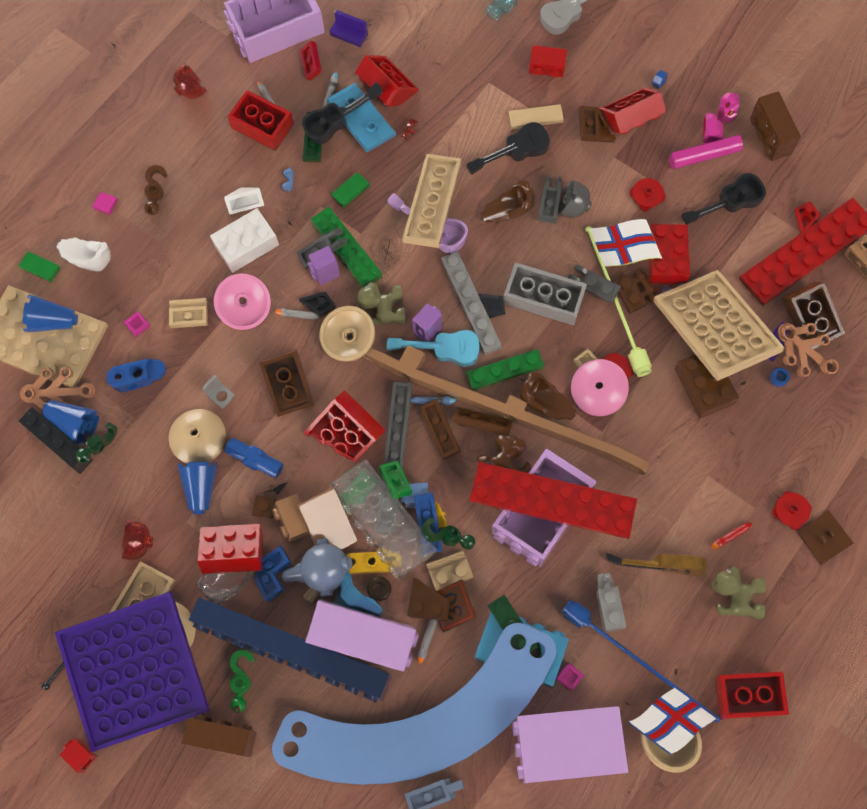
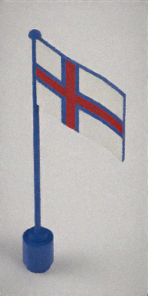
[561,599,721,755]

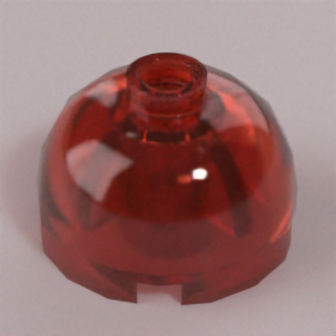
[173,63,207,99]
[121,520,153,560]

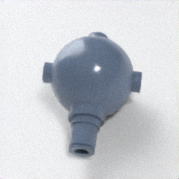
[282,539,352,597]

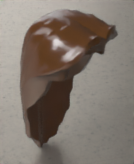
[480,180,535,223]
[520,372,577,420]

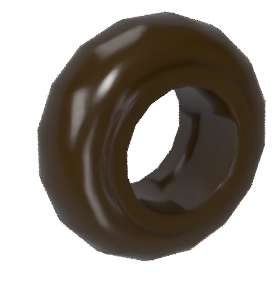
[367,577,392,601]

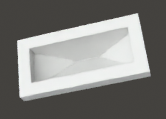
[224,187,264,215]

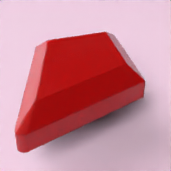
[794,201,821,234]

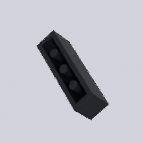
[19,407,93,474]

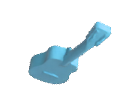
[387,330,479,367]

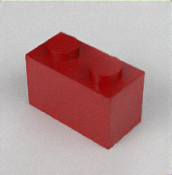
[529,45,567,77]

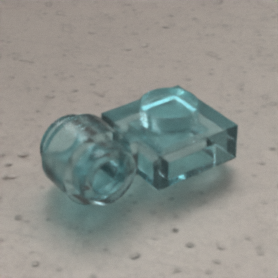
[485,0,517,20]

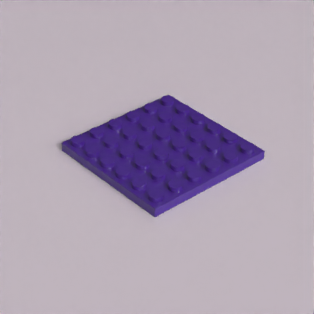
[55,591,210,753]

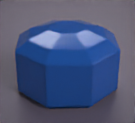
[652,70,668,89]
[769,367,790,387]

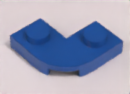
[254,546,292,602]

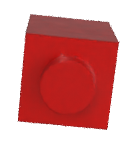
[60,739,98,773]

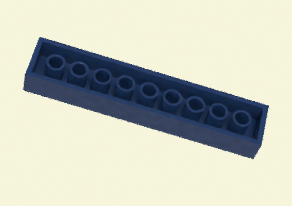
[189,597,392,703]

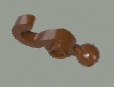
[144,165,168,215]

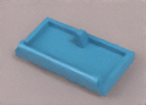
[327,83,396,152]

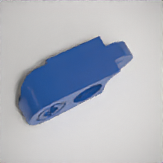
[107,358,167,392]

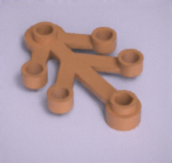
[778,323,839,377]
[20,367,96,409]

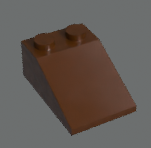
[782,282,845,349]
[259,349,314,417]

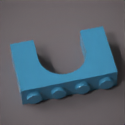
[474,612,569,688]

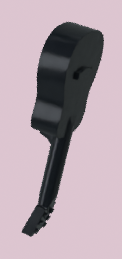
[302,82,383,145]
[467,122,550,175]
[681,173,766,224]

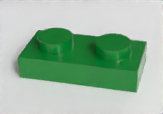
[379,461,412,500]

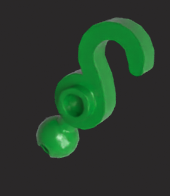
[230,650,255,713]

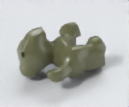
[356,282,406,325]
[711,566,766,620]

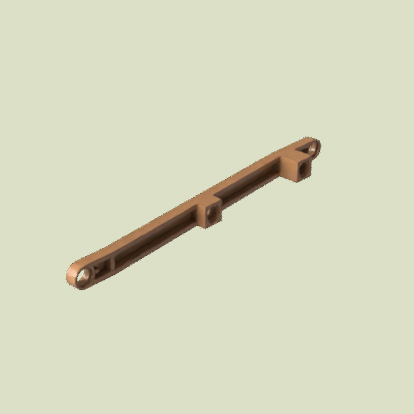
[363,345,650,475]

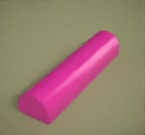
[668,135,743,170]

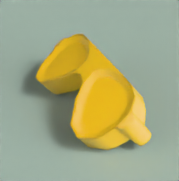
[435,502,447,528]

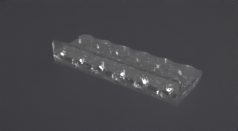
[331,459,437,581]

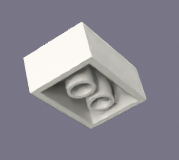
[210,208,279,273]

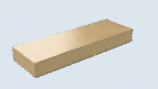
[508,104,564,130]

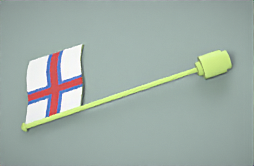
[585,219,662,377]

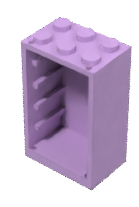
[223,0,325,63]
[491,448,597,567]
[305,599,418,672]
[512,706,628,783]

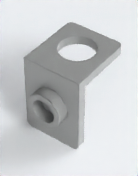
[202,375,235,409]

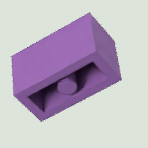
[308,246,340,286]
[412,303,442,342]

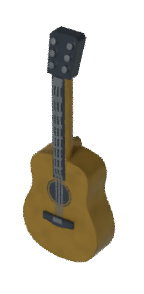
[606,553,707,576]

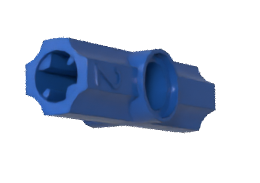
[224,438,284,479]

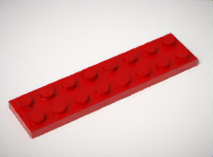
[739,198,867,306]
[469,462,637,539]

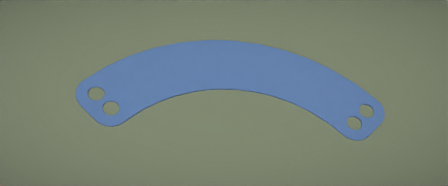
[272,623,556,785]

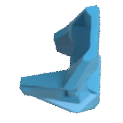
[333,572,383,617]

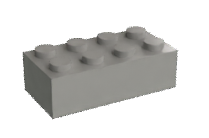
[503,263,587,326]

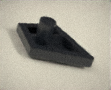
[299,292,336,317]
[478,294,506,318]

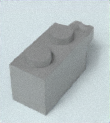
[595,573,627,633]

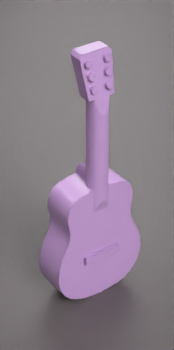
[388,193,468,254]

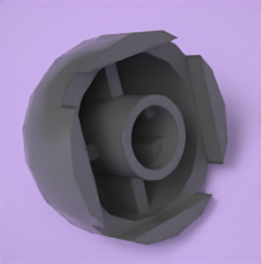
[558,180,592,218]

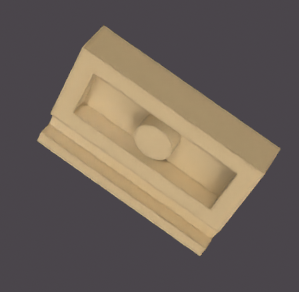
[169,298,208,328]
[426,550,474,591]

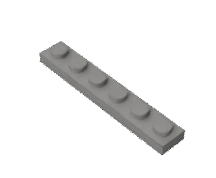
[441,251,502,355]

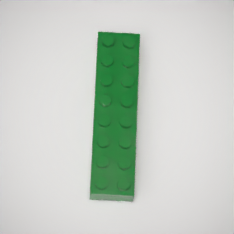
[310,207,382,288]

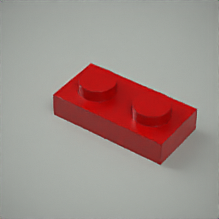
[300,40,322,81]

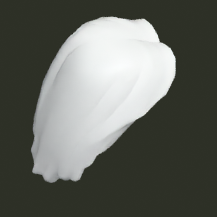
[56,237,111,272]

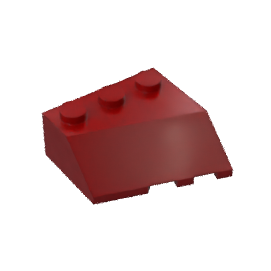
[303,390,386,463]

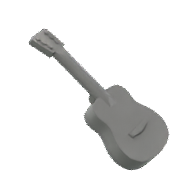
[540,0,588,35]

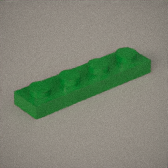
[466,349,544,391]

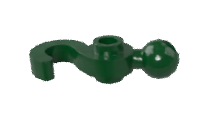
[75,422,118,463]
[421,518,475,550]

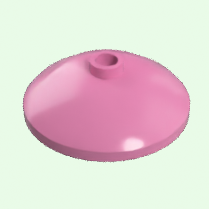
[214,273,271,330]
[571,359,629,416]

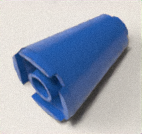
[23,294,78,332]
[42,400,99,445]
[178,462,217,514]

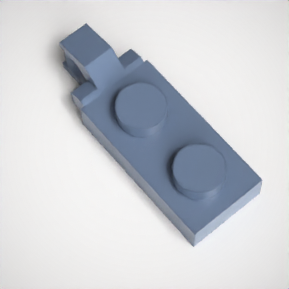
[404,778,464,809]

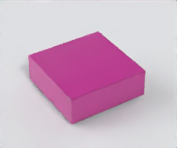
[92,192,118,215]
[123,311,150,337]
[556,662,584,692]

